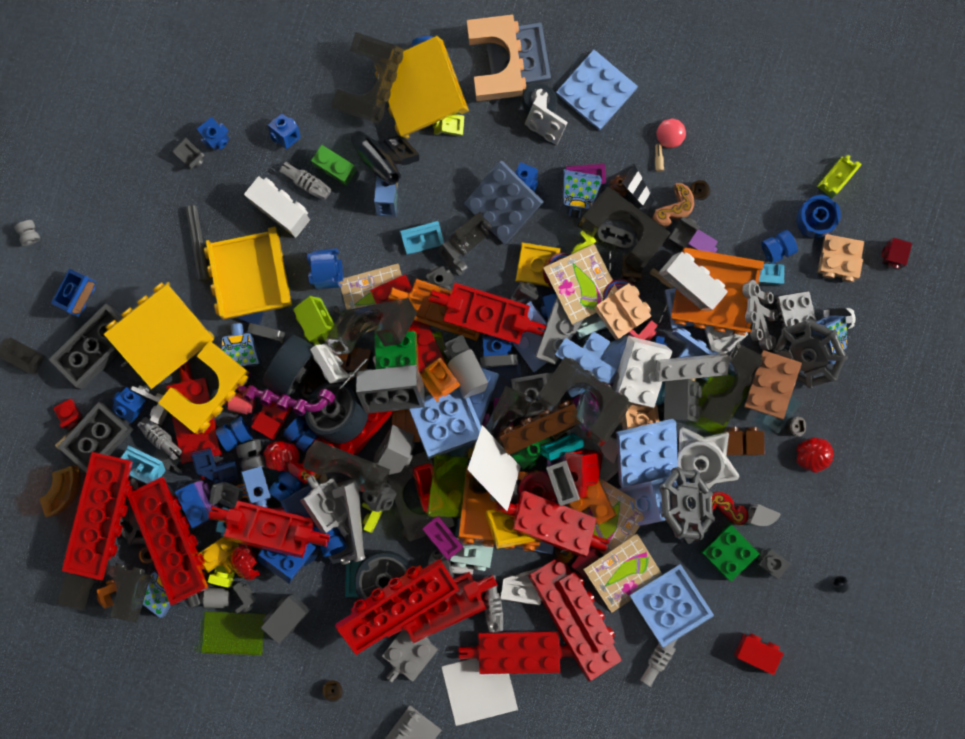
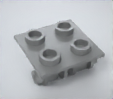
[776,291,817,334]
[386,706,442,739]

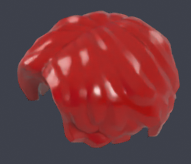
[796,437,834,473]
[263,441,300,471]
[231,544,260,580]

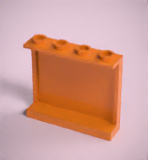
[670,248,764,336]
[459,466,544,551]

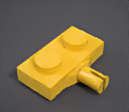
[200,537,239,574]

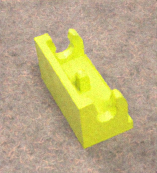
[817,155,862,198]

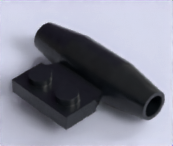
[351,131,419,185]

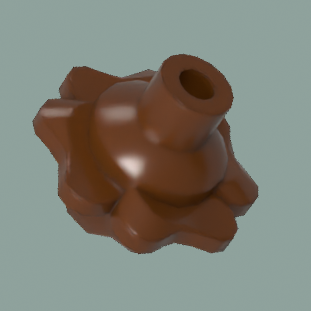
[609,175,630,197]

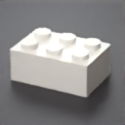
[244,176,310,238]
[658,252,728,312]
[611,336,672,408]

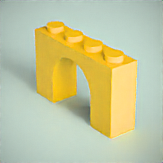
[158,341,250,434]

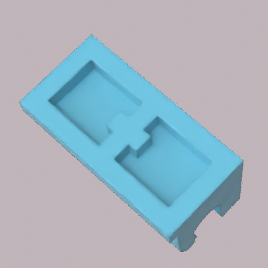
[400,221,444,255]
[758,264,784,286]
[121,445,166,484]

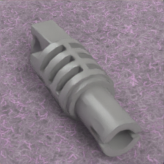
[280,162,331,200]
[137,417,182,460]
[483,575,503,632]
[640,640,677,687]

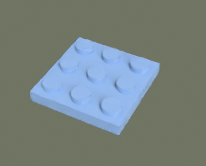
[556,50,638,131]
[409,388,481,459]
[616,419,678,488]
[630,564,714,648]

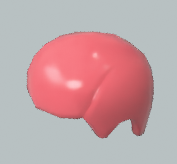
[656,118,686,149]

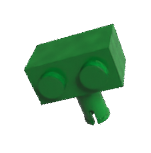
[510,437,552,470]

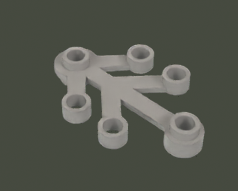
[742,280,779,350]

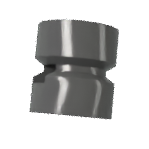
[235,440,267,472]

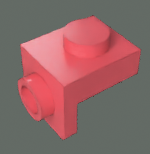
[627,321,658,341]

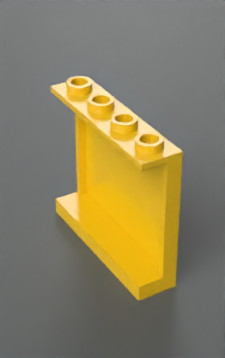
[375,36,469,139]
[204,227,292,320]
[104,282,215,389]

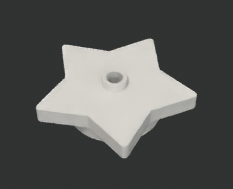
[677,427,739,493]

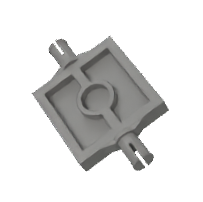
[300,475,350,537]
[382,630,439,682]

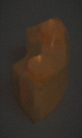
[39,466,80,518]

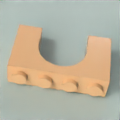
[467,15,526,101]

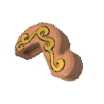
[652,183,694,228]

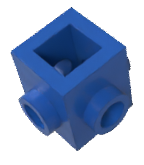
[268,114,301,150]
[197,117,230,151]
[513,162,538,192]
[112,387,146,423]

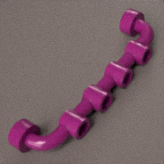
[237,369,335,416]

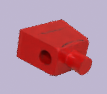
[565,449,603,497]

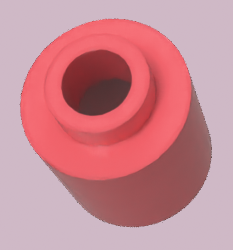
[225,392,256,415]

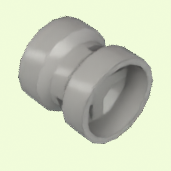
[14,220,40,246]

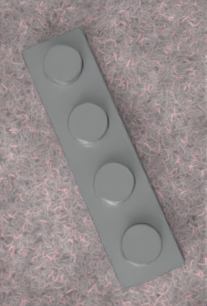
[655,354,730,382]

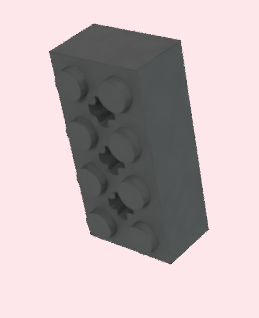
[49,304,123,389]

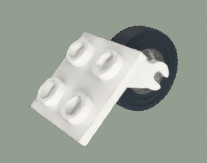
[522,83,568,145]

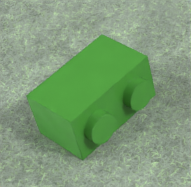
[311,145,357,186]

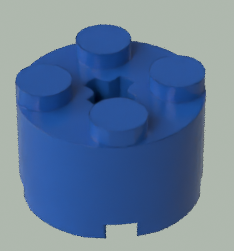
[796,195,841,238]
[307,248,343,290]

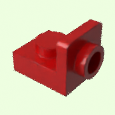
[53,398,83,430]

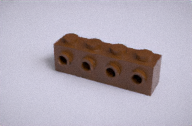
[500,400,582,455]

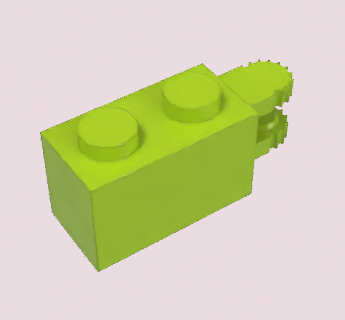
[293,296,337,348]

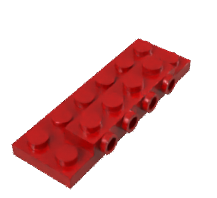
[370,274,447,387]
[62,452,133,580]
[128,477,209,605]
[527,558,622,682]
[335,559,460,655]

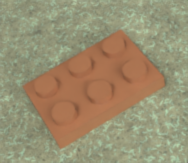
[744,350,802,420]

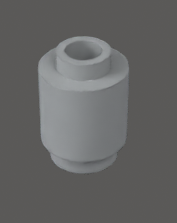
[200,588,230,608]

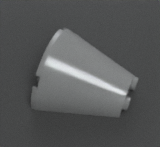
[313,479,365,565]

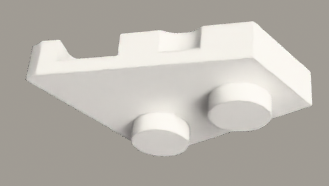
[705,325,748,354]
[310,344,355,383]
[501,567,541,606]

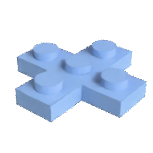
[555,331,617,393]

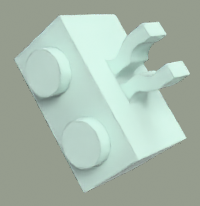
[450,537,493,571]

